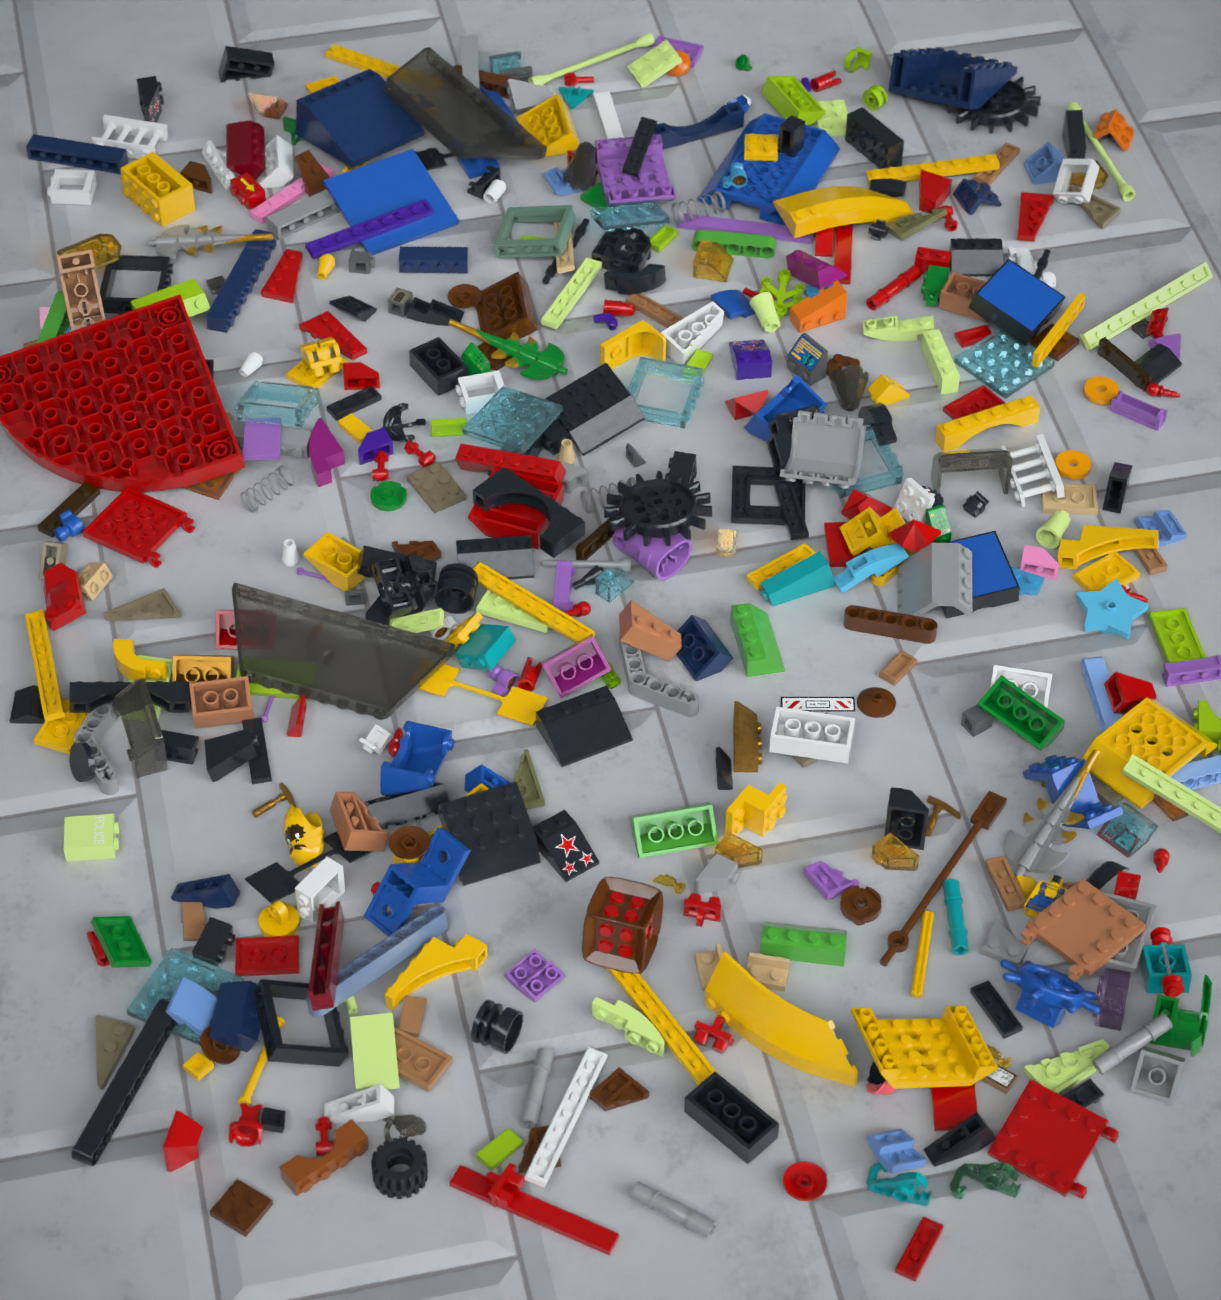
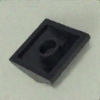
[329,295,377,322]
[1135,343,1182,384]
[10,685,45,724]

